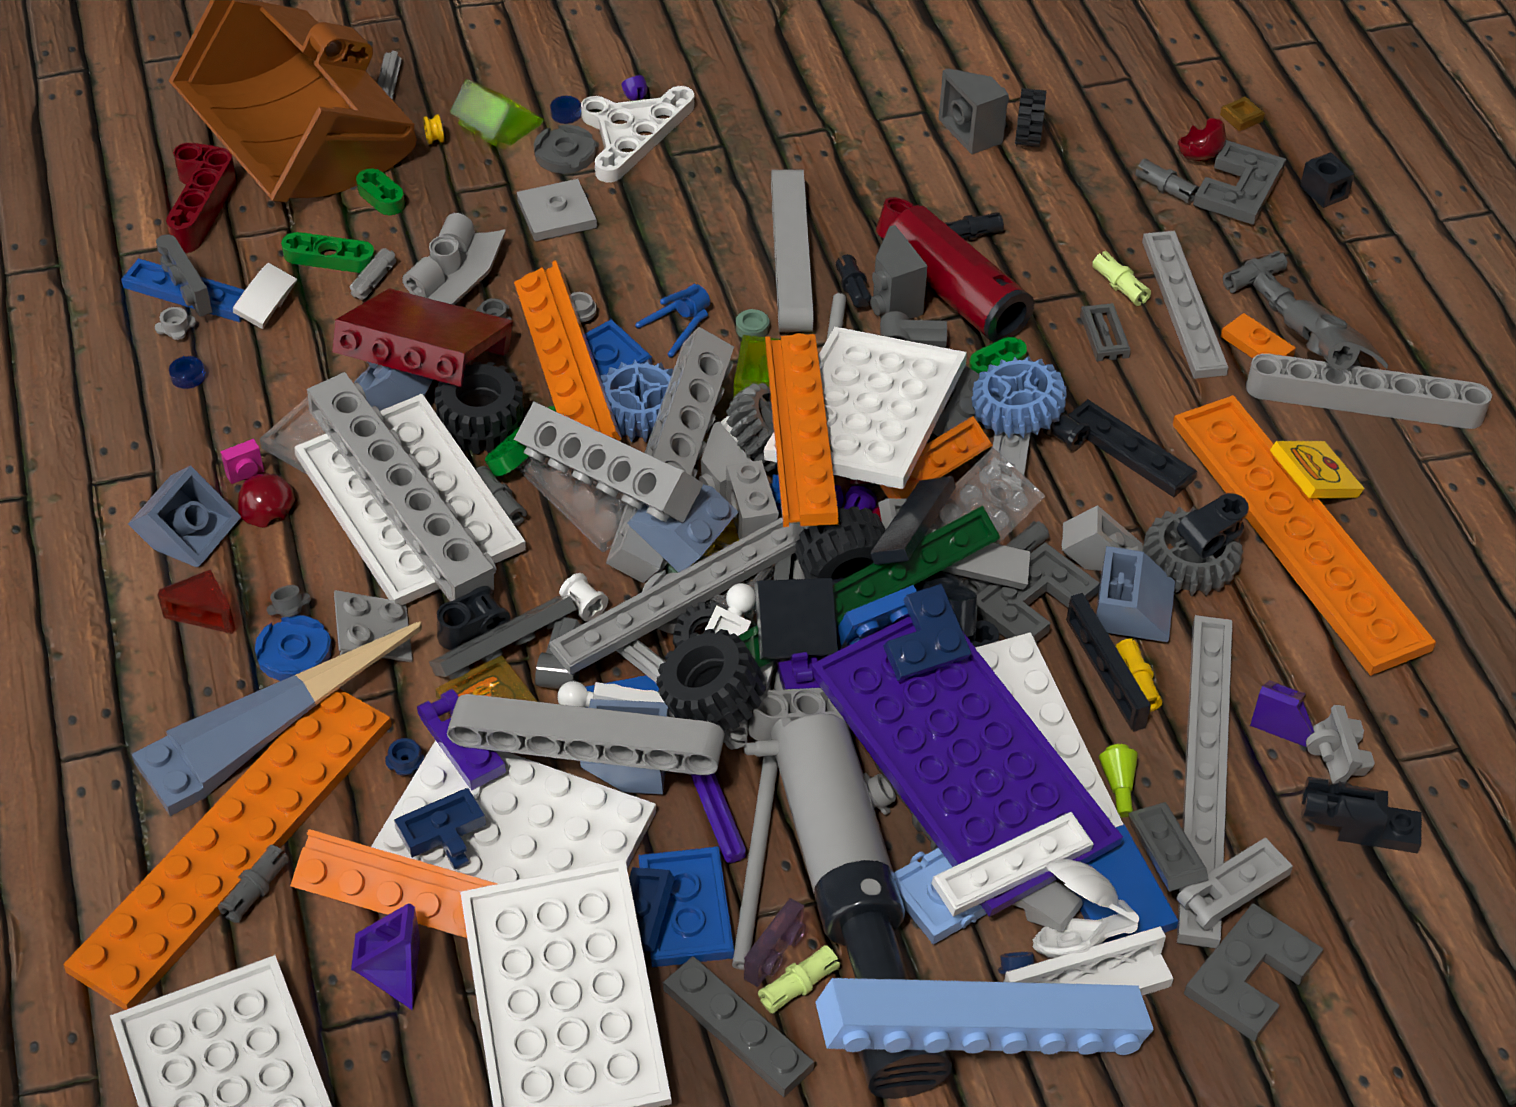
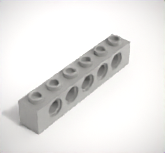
[514,402,704,523]

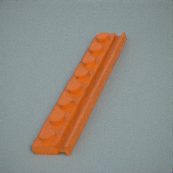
[514,260,622,441]
[765,333,838,527]
[290,829,498,938]

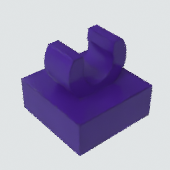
[778,652,821,690]

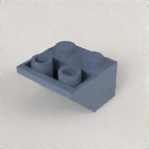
[354,362,433,411]
[1096,546,1175,642]

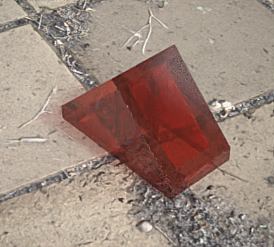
[157,569,236,634]

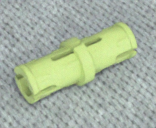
[1092,251,1151,306]
[758,945,840,1014]

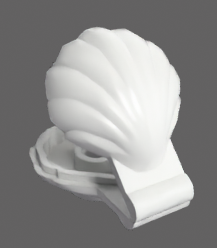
[1033,859,1139,958]

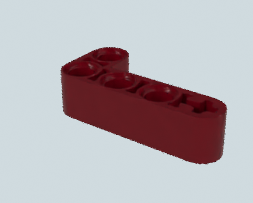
[166,142,237,253]

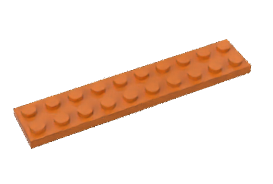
[1173,395,1436,676]
[63,688,392,1010]

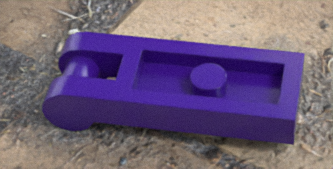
[417,689,506,791]

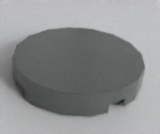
[533,124,596,174]

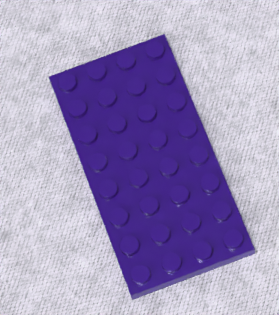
[811,616,1123,917]

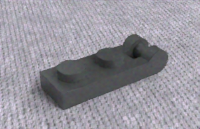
[156,234,212,317]

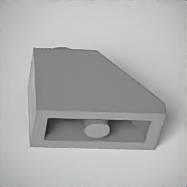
[699,422,753,500]
[1061,505,1143,571]

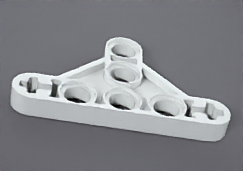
[581,86,694,182]

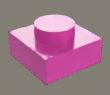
[220,439,264,485]

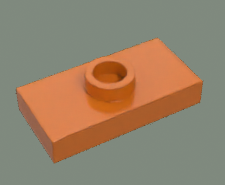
[1221,313,1296,358]

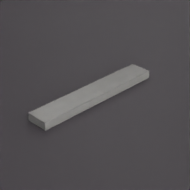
[1142,231,1228,379]

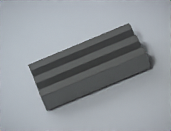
[1080,303,1131,362]

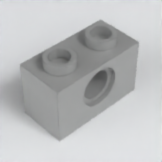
[726,460,779,540]

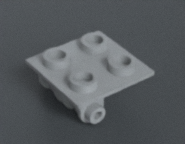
[334,590,412,662]

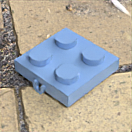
[894,848,987,945]

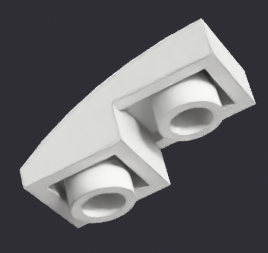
[233,263,297,329]

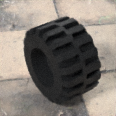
[435,361,525,454]
[795,507,885,580]
[656,629,765,733]

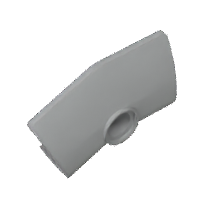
[402,213,506,305]

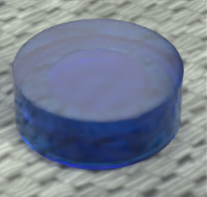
[550,95,581,124]
[169,356,205,389]

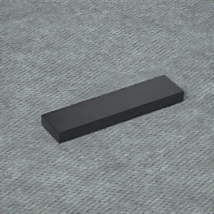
[1068,399,1197,497]
[870,476,956,565]
[1066,593,1151,732]

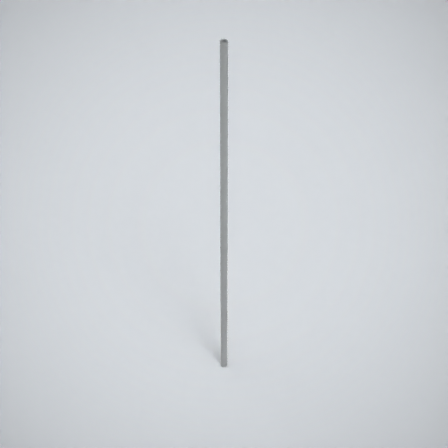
[732,293,846,970]

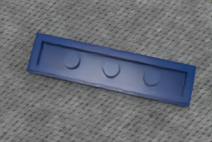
[121,258,245,322]

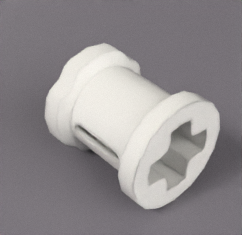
[559,573,608,621]

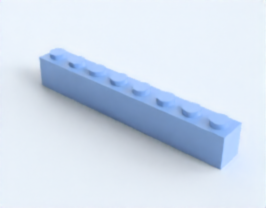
[815,978,1154,1055]

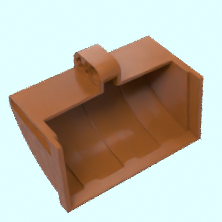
[169,0,417,202]

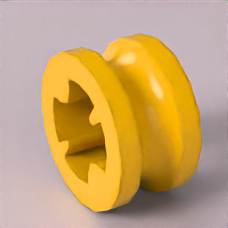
[423,114,444,145]

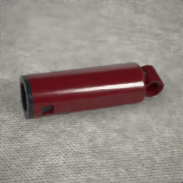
[876,197,1035,343]

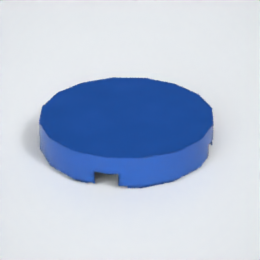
[254,615,332,681]

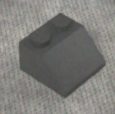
[938,69,1009,155]
[870,225,927,319]

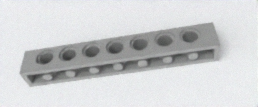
[606,327,734,583]
[307,372,496,601]

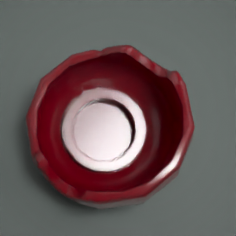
[1177,118,1226,161]
[237,473,295,528]

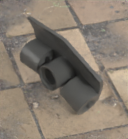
[1284,300,1389,370]

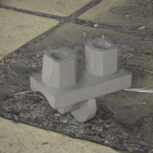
[1306,704,1375,784]

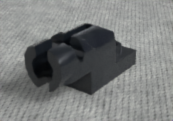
[1301,777,1422,854]

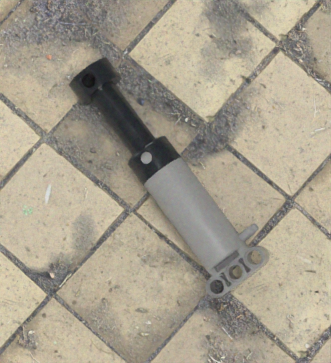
[744,688,952,1099]

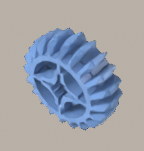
[971,356,1067,438]
[600,359,673,442]

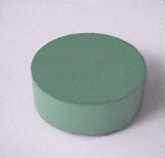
[736,309,769,341]

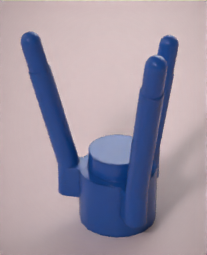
[635,284,710,357]

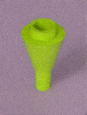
[1099,744,1138,818]

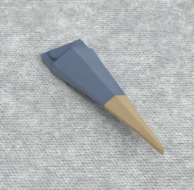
[132,622,422,816]

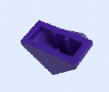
[1250,680,1314,747]
[351,903,420,1010]

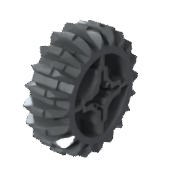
[726,382,778,474]
[1142,506,1243,597]

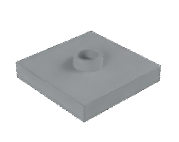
[517,179,597,241]

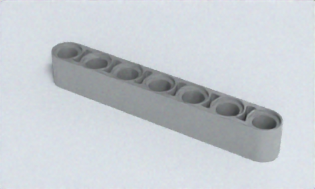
[771,169,813,333]
[1246,354,1492,429]
[447,694,725,775]

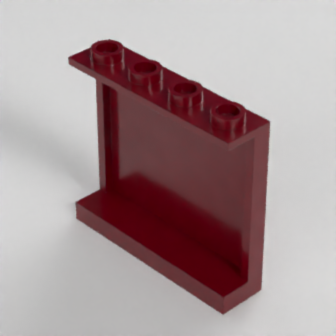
[332,288,513,387]

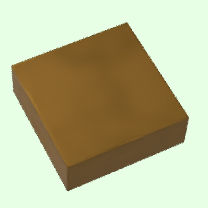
[1220,97,1265,132]

